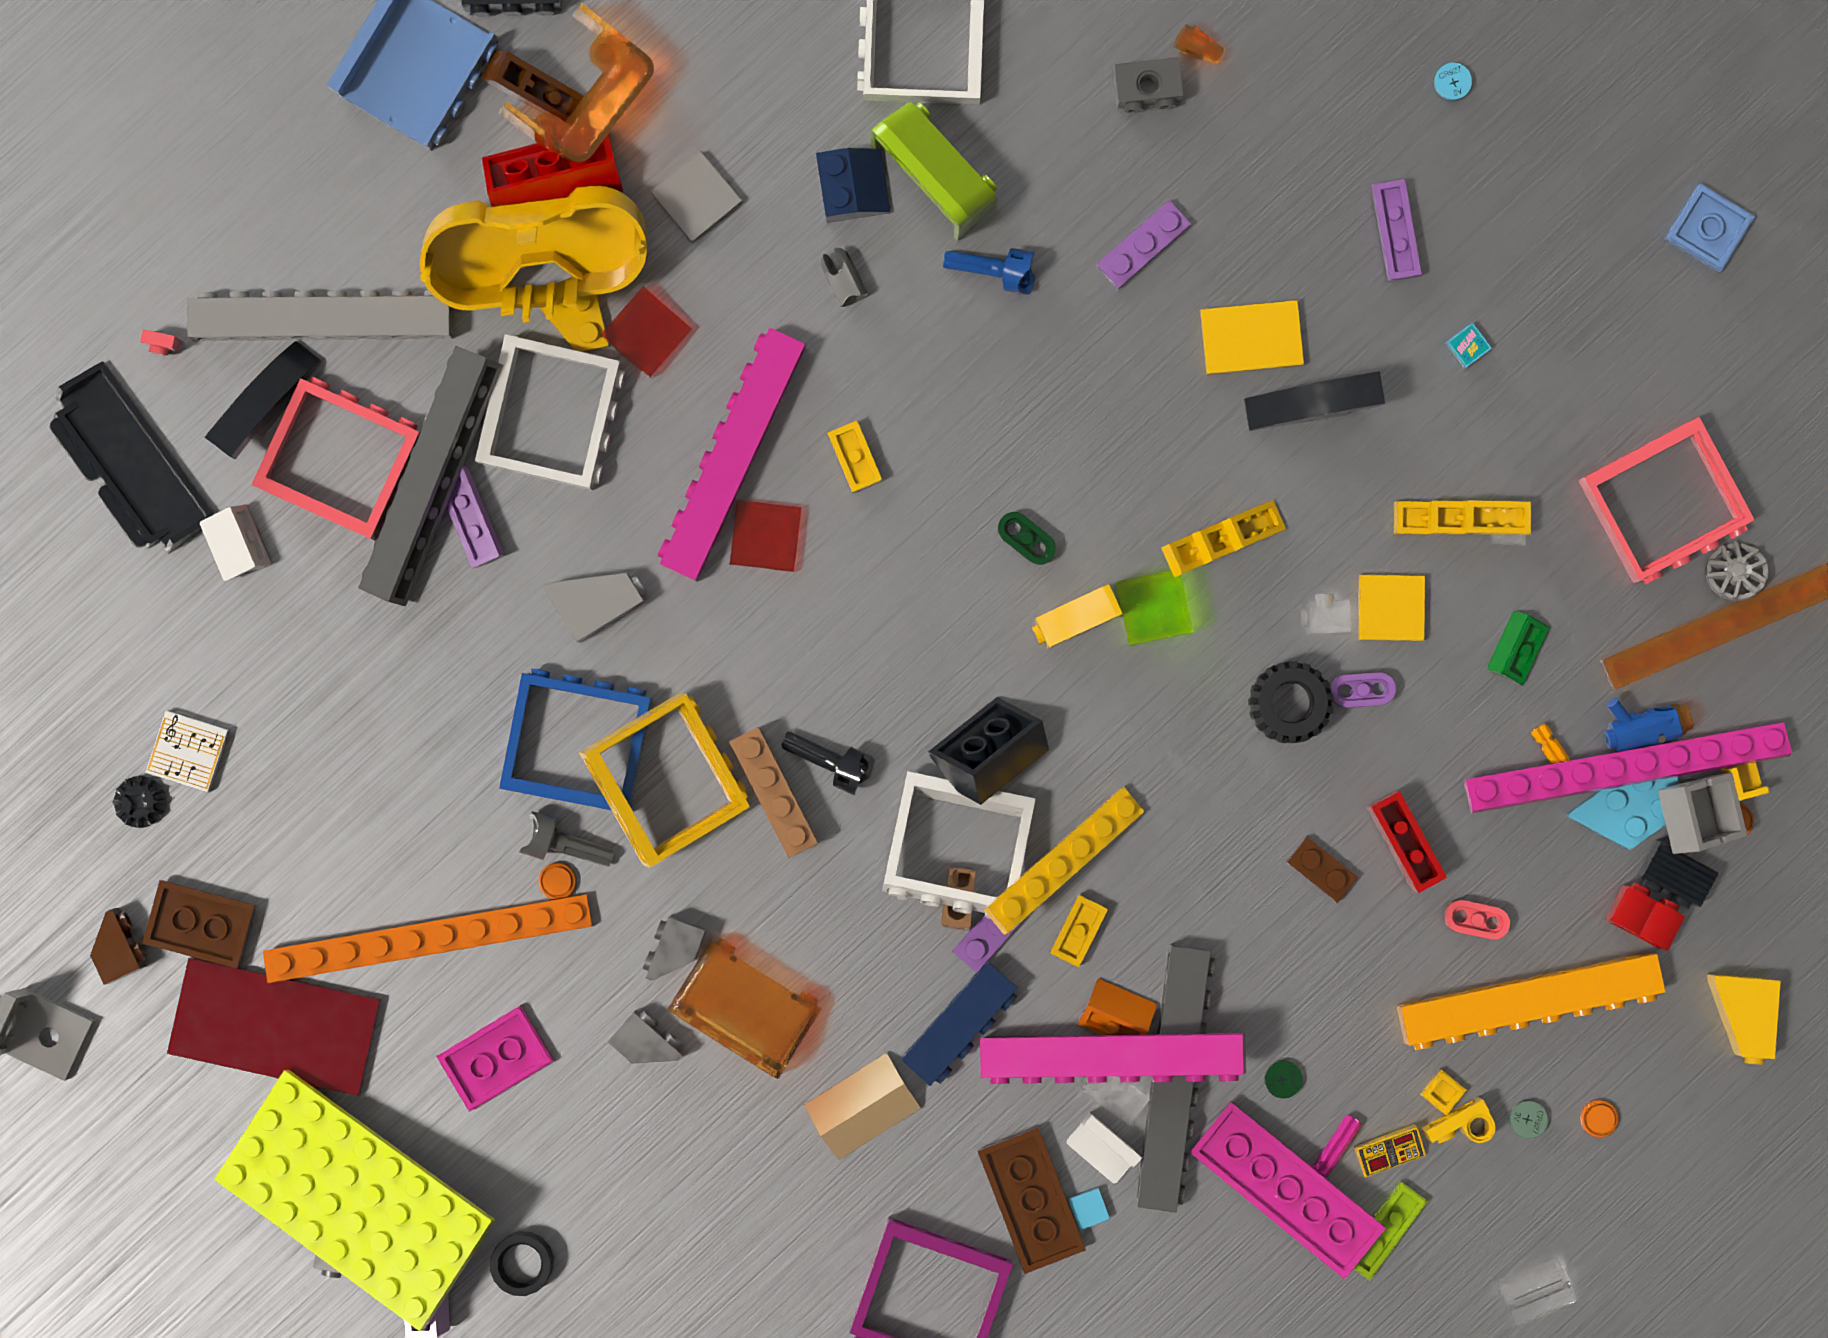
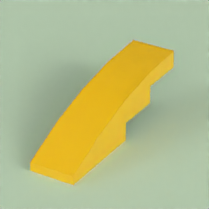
[1161,500,1286,578]
[1394,500,1531,535]

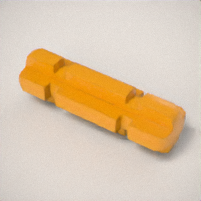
[1531,724,1570,764]

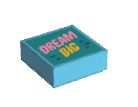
[1445,323,1492,369]

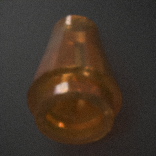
[1174,24,1224,65]

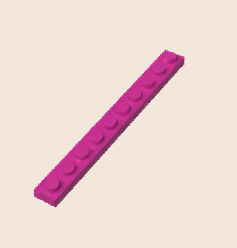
[1464,722,1792,814]

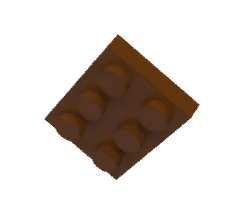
[142,880,257,969]

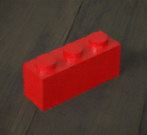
[1366,791,1447,894]

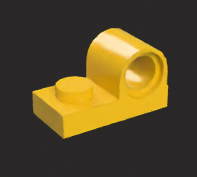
[1421,1097,1496,1144]

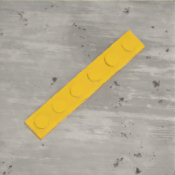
[983,787,1144,935]

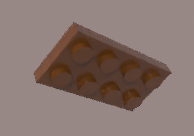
[977,1127,1086,1274]

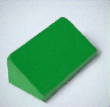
[1487,611,1550,686]

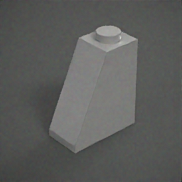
[542,573,646,643]

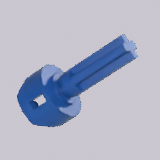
[943,248,1035,295]

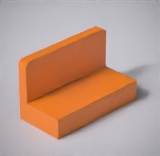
[1078,979,1157,1035]

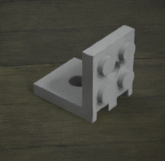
[0,988,95,1081]

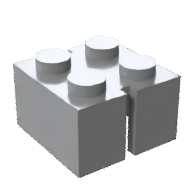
[1658,772,1747,854]

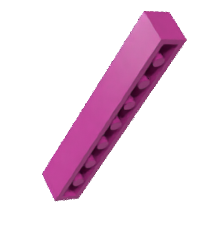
[657,328,806,582]
[980,1033,1247,1084]

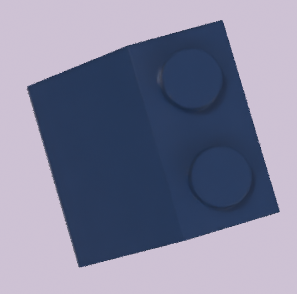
[816,148,890,223]

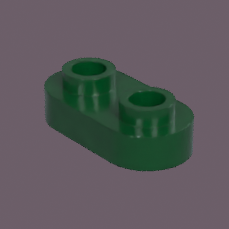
[998,512,1056,565]

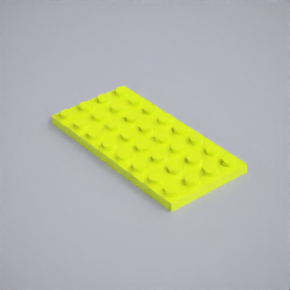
[214,1070,495,1331]

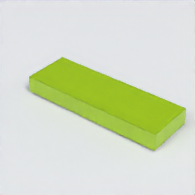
[1354,1181,1428,1280]

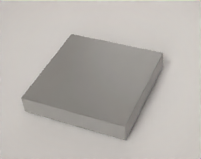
[651,151,742,243]

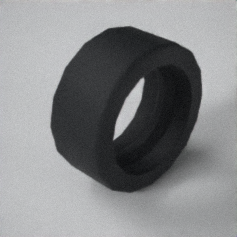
[490,1231,554,1296]

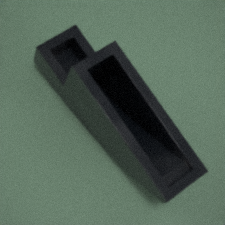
[204,341,322,460]
[1243,371,1385,431]

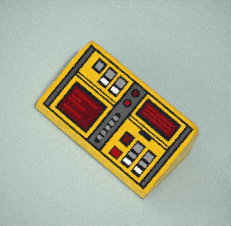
[1353,1124,1426,1178]

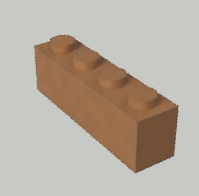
[729,727,819,858]

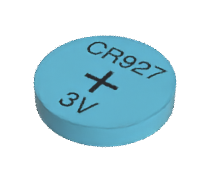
[1434,63,1472,101]

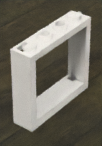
[857,0,984,105]
[475,334,625,490]
[882,771,1035,919]

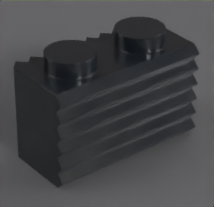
[1637,841,1719,909]

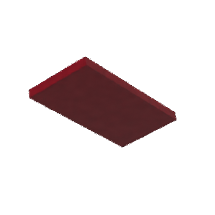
[167,957,381,1096]

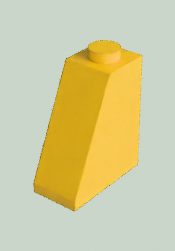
[1032,584,1123,649]
[1707,974,1781,1065]

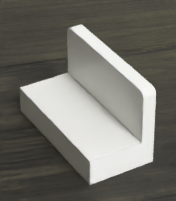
[200,505,271,581]
[1066,1112,1142,1184]

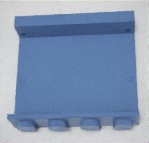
[327,0,498,151]

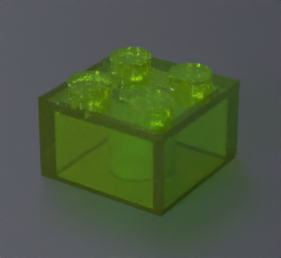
[1113,570,1194,647]

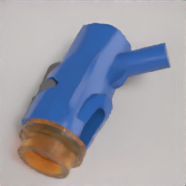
[1604,698,1694,752]

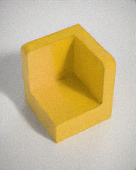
[1721,763,1770,801]

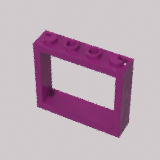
[850,1217,1013,1338]

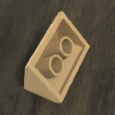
[804,1053,921,1160]

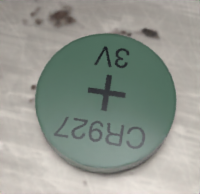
[1509,1101,1548,1139]

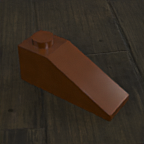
[481,50,589,128]

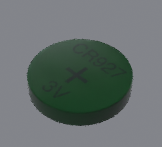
[1264,1060,1302,1099]

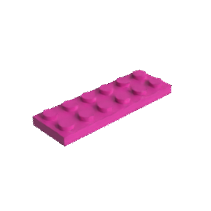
[1190,1101,1386,1280]

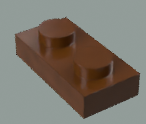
[1286,837,1358,903]

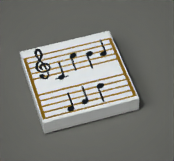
[145,710,230,792]

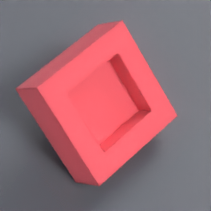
[140,329,182,356]

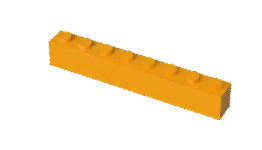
[1396,952,1666,1050]

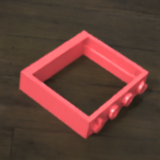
[252,377,420,541]
[1578,417,1755,585]

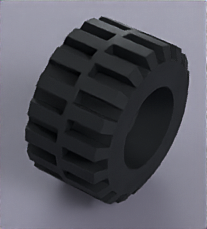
[1248,661,1334,743]

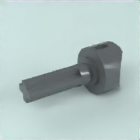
[519,811,614,867]

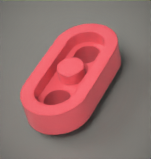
[1444,900,1510,940]

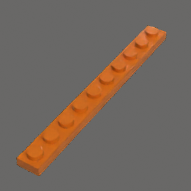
[263,894,593,983]

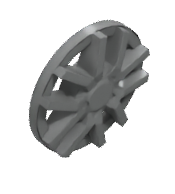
[1706,542,1768,601]

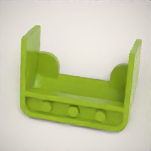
[870,101,998,241]

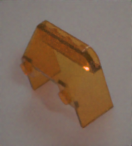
[498,3,654,163]

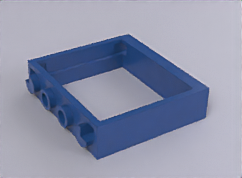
[499,668,653,810]

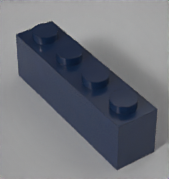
[901,961,1018,1086]

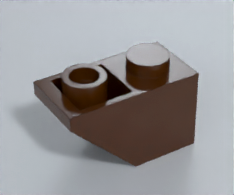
[90,908,147,985]

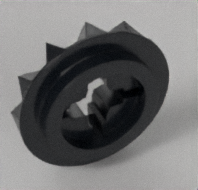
[112,776,166,828]

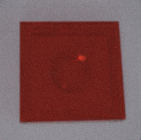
[600,286,692,378]
[729,500,802,572]

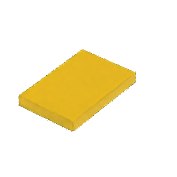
[1200,300,1304,375]

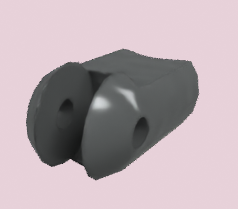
[821,247,868,308]

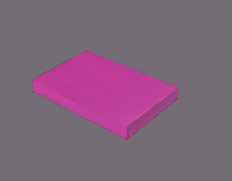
[436,1005,555,1112]

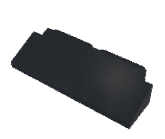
[49,361,214,554]

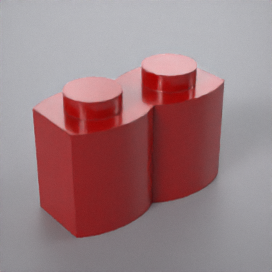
[1605,883,1685,951]

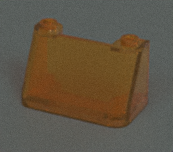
[667,938,822,1079]

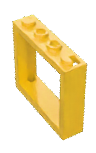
[579,693,750,868]

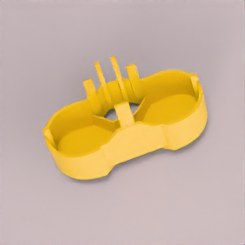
[420,186,647,323]

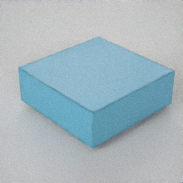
[1068,1187,1110,1230]

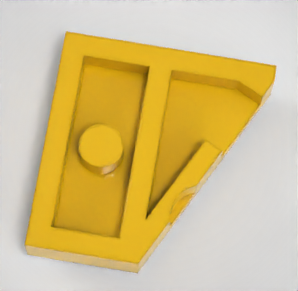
[540,295,609,353]

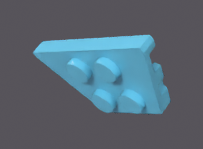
[1566,777,1679,850]

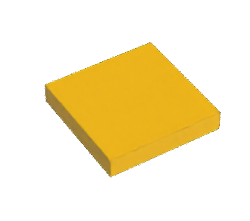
[1358,575,1425,641]

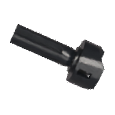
[781,731,875,795]

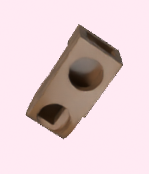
[940,866,975,931]

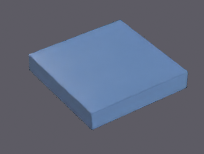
[1664,183,1755,273]

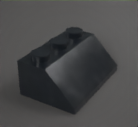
[928,697,1049,805]

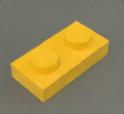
[827,420,882,494]
[1049,894,1108,968]

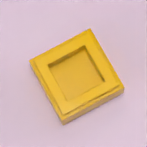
[1420,1069,1467,1116]

